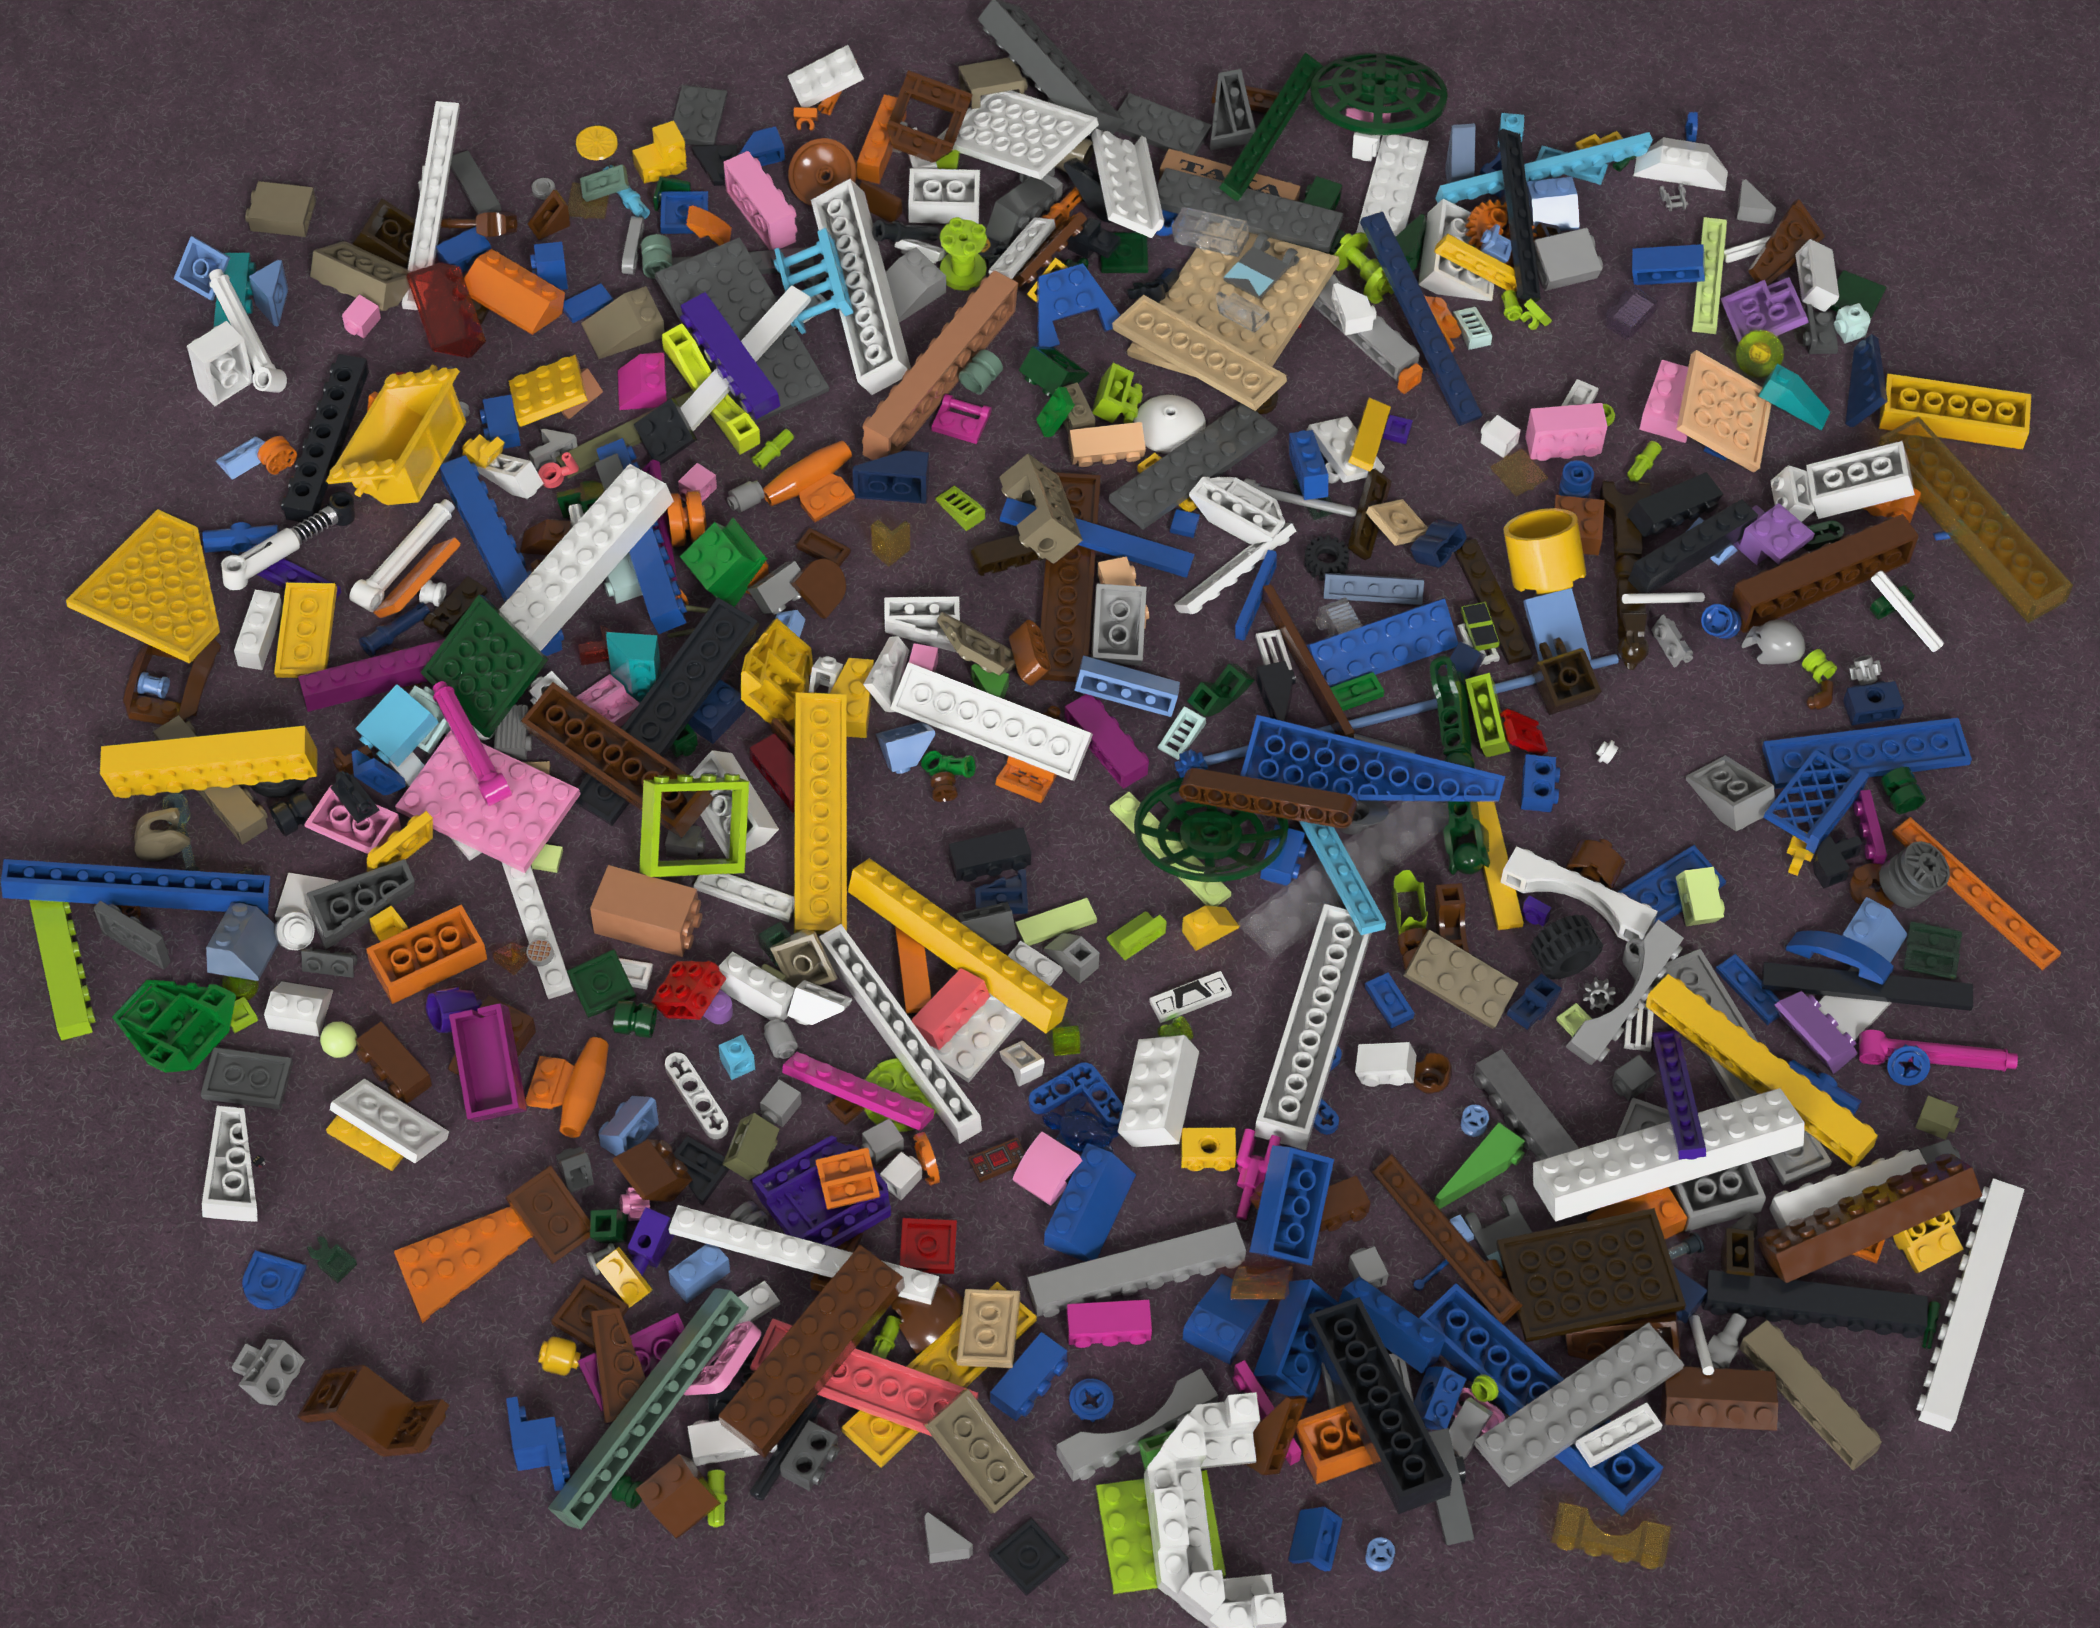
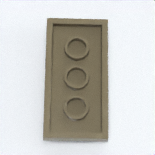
[1403,930,1518,1029]
[924,1389,1035,1513]

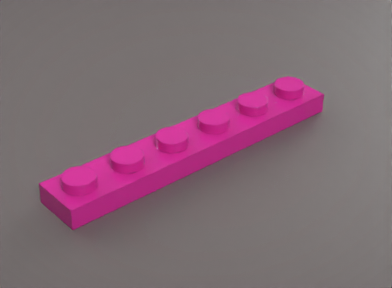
[782,1052,935,1131]

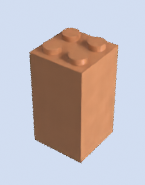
[590,865,702,957]

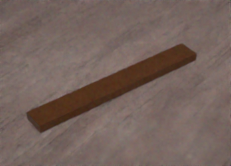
[1262,584,1355,739]
[1372,1154,1523,1324]

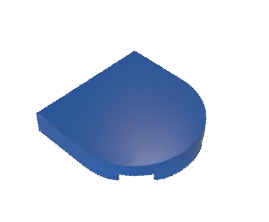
[242,1250,307,1309]

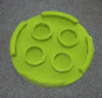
[864,1058,936,1132]

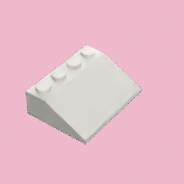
[1418,199,1494,301]

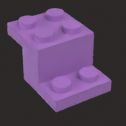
[1733,503,1814,565]

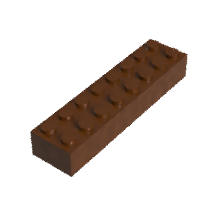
[1729,514,1919,633]
[521,682,713,838]
[1757,1154,1982,1283]
[718,1245,905,1458]

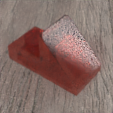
[578,625,615,665]

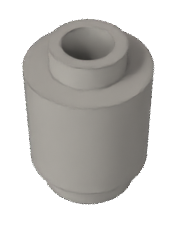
[727,481,765,513]
[764,1019,798,1059]

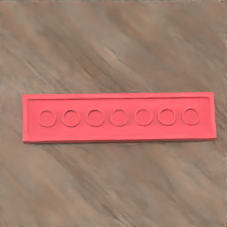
[751,1318,978,1436]

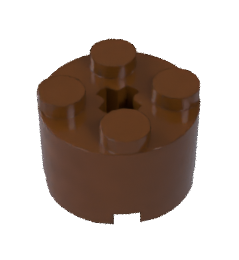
[1566,839,1626,890]

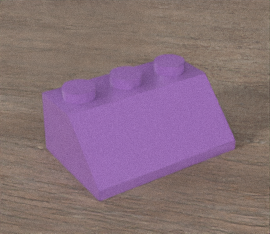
[1775,991,1857,1074]

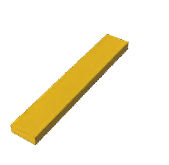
[1474,802,1524,930]

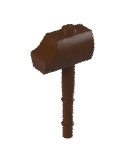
[413,211,518,237]

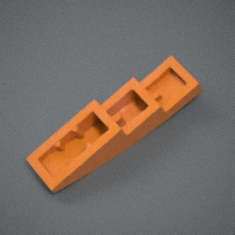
[895,926,931,1014]

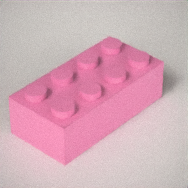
[724,151,797,250]

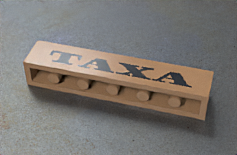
[1159,149,1300,201]

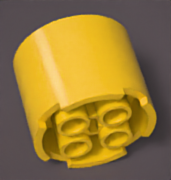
[1504,508,1586,594]

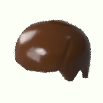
[1413,1052,1452,1094]

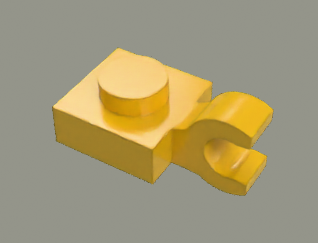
[1787,831,1814,876]

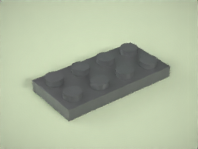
[1116,93,1212,156]

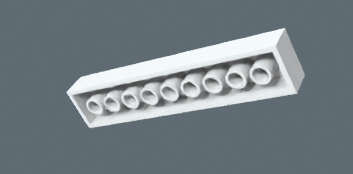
[811,179,911,395]
[499,464,674,651]
[1254,904,1372,1150]
[1533,1088,1804,1221]

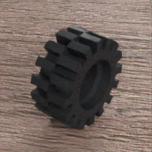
[1304,535,1349,581]

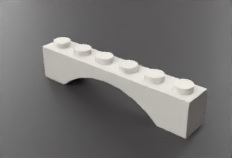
[1500,846,1658,941]

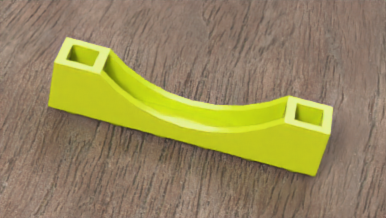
[662,324,760,455]

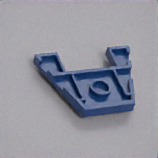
[1037,264,1121,347]

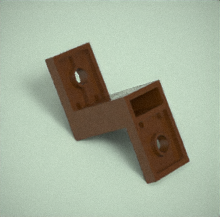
[297,1364,449,1457]

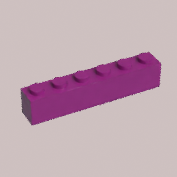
[298,639,445,712]

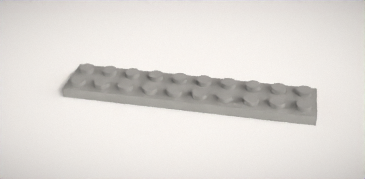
[1659,949,1832,1186]

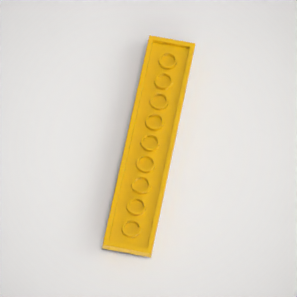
[794,692,847,934]

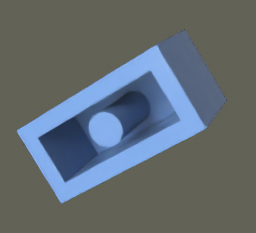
[668,1244,730,1303]

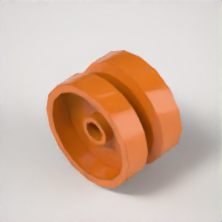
[667,490,707,548]

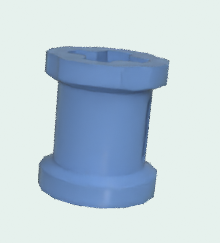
[137,672,170,699]

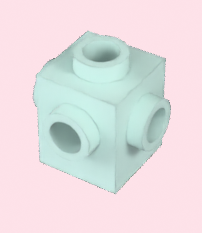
[1834,303,1870,343]

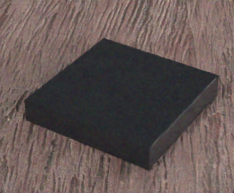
[989,1518,1069,1596]

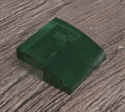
[1903,922,1962,980]

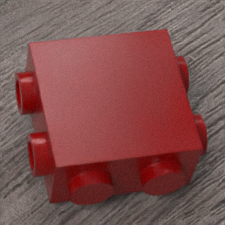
[651,961,727,1020]

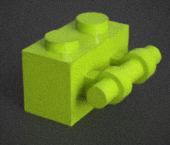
[1092,363,1143,424]

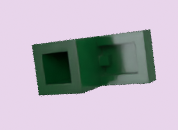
[557,481,605,518]

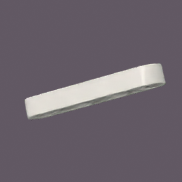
[665,1053,729,1139]

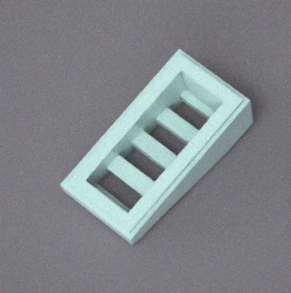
[1453,307,1492,350]
[1158,706,1206,760]

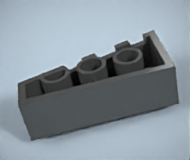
[306,859,415,950]

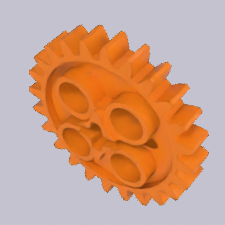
[1465,199,1538,268]

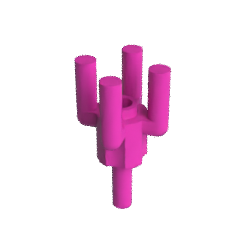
[1236,1129,1281,1220]

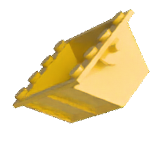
[326,365,466,505]

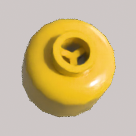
[538,1336,581,1376]

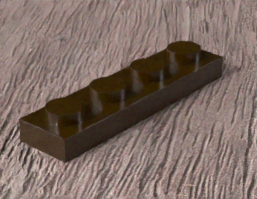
[1347,468,1392,560]

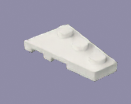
[863,636,909,712]

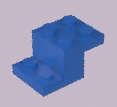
[506,1397,570,1491]

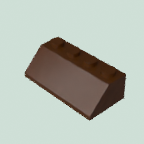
[1661,1366,1778,1431]

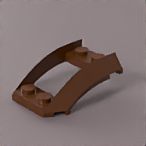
[887,70,973,163]
[123,639,221,725]

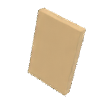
[957,1289,1021,1368]

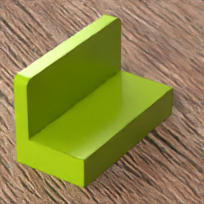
[1107,911,1166,960]

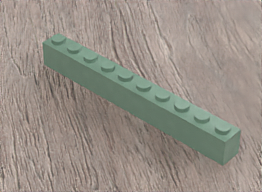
[548,1288,749,1529]

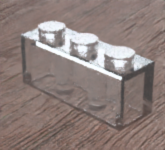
[1172,207,1250,257]

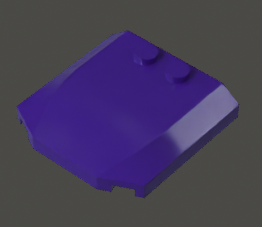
[752,1135,891,1248]

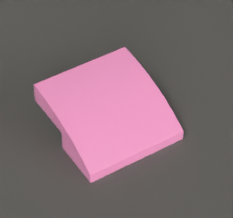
[576,674,640,727]
[1013,1132,1082,1206]

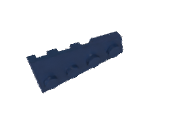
[1845,334,1888,427]

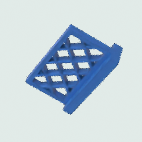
[1763,750,1869,854]

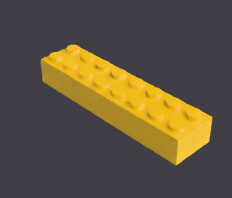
[100,726,317,798]

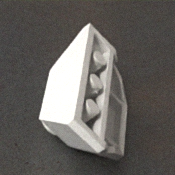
[1634,137,1728,191]
[1189,477,1285,544]

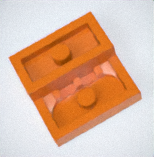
[995,756,1057,803]
[816,1148,880,1210]

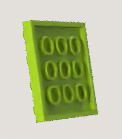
[1096,1470,1226,1594]

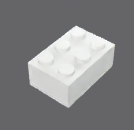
[909,169,980,224]
[187,321,253,406]

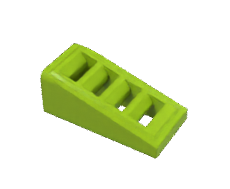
[936,486,985,531]

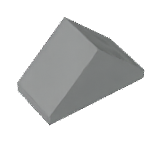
[1737,179,1776,224]
[924,1512,973,1563]

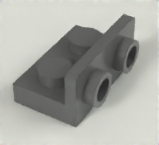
[1801,304,1838,354]

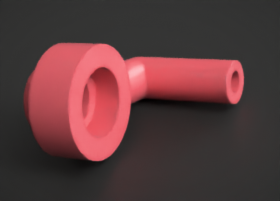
[538,452,579,489]

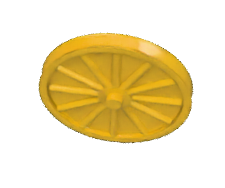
[576,126,618,160]

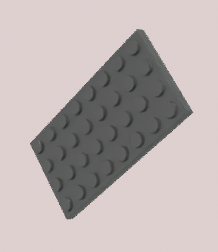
[655,237,829,424]

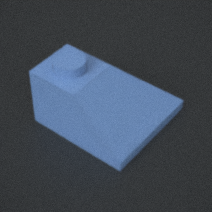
[174,236,231,300]
[876,722,935,774]

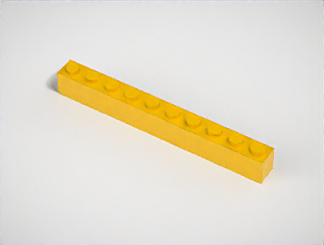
[848,858,1068,1033]
[1645,974,1878,1168]

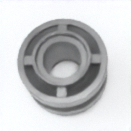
[728,1201,768,1228]

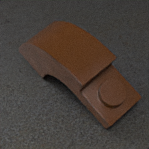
[1435,883,1470,954]

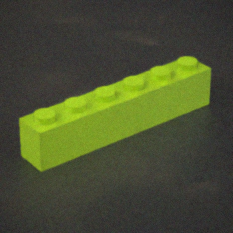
[29,900,96,1041]

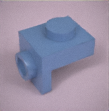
[1480,224,1512,263]

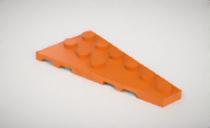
[394,1206,533,1323]

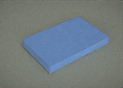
[1523,588,1591,661]

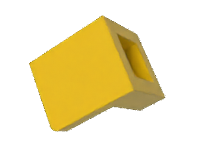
[369,906,409,942]

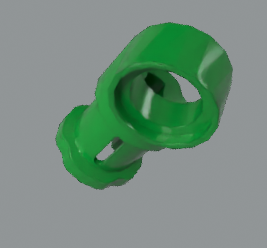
[921,751,976,778]

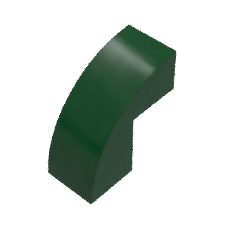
[1187,663,1255,717]

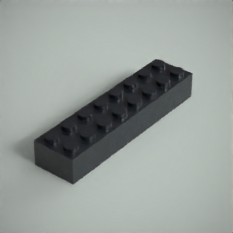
[1308,1297,1452,1514]

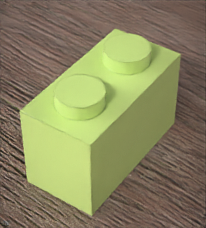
[1675,867,1725,926]

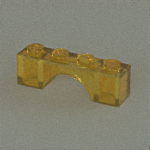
[1551,1502,1671,1569]

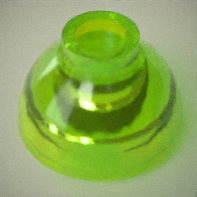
[222,976,259,1001]

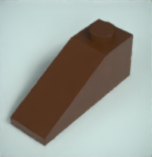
[1245,1395,1307,1475]

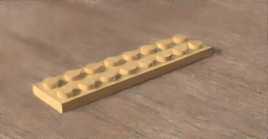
[1112,295,1287,411]

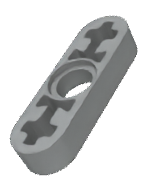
[622,216,644,275]

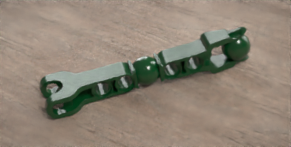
[1430,656,1490,876]

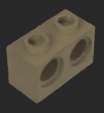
[1055,383,1095,434]

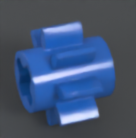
[1174,749,1208,778]

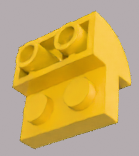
[1893,1211,1964,1273]

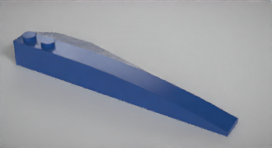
[1240,715,1505,802]

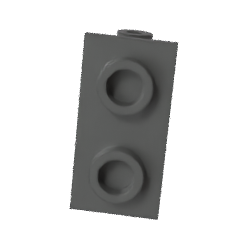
[301,947,358,978]

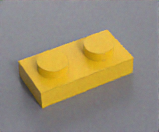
[596,1247,653,1308]

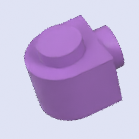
[703,990,733,1024]

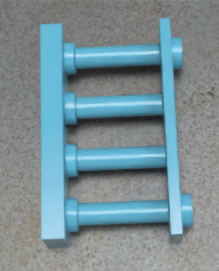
[774,228,854,334]

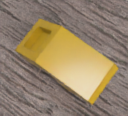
[462,434,505,468]

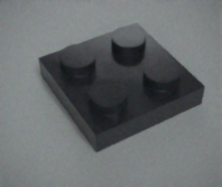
[634,398,697,465]

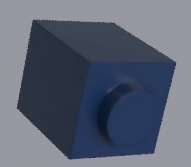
[1445,641,1486,681]

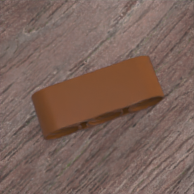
[1009,620,1051,686]

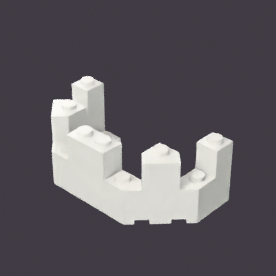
[1144,1392,1287,1628]

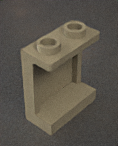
[958,58,1027,109]

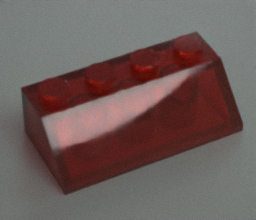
[406,263,486,358]

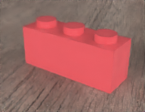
[911,968,990,1050]

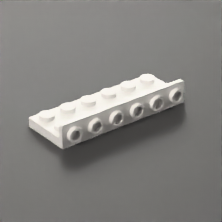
[1091,128,1164,238]

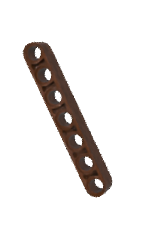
[1179,768,1357,828]

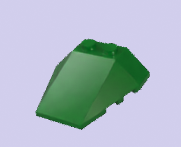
[112,980,236,1073]

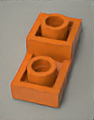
[686,205,732,246]

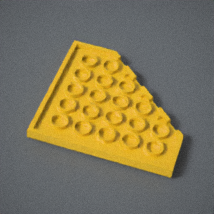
[66,509,220,664]

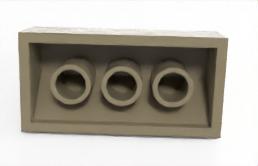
[310,241,417,311]

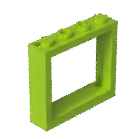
[639,773,749,877]

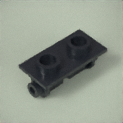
[330,771,380,824]

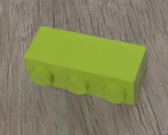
[1465,673,1510,757]

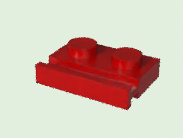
[1500,708,1548,756]

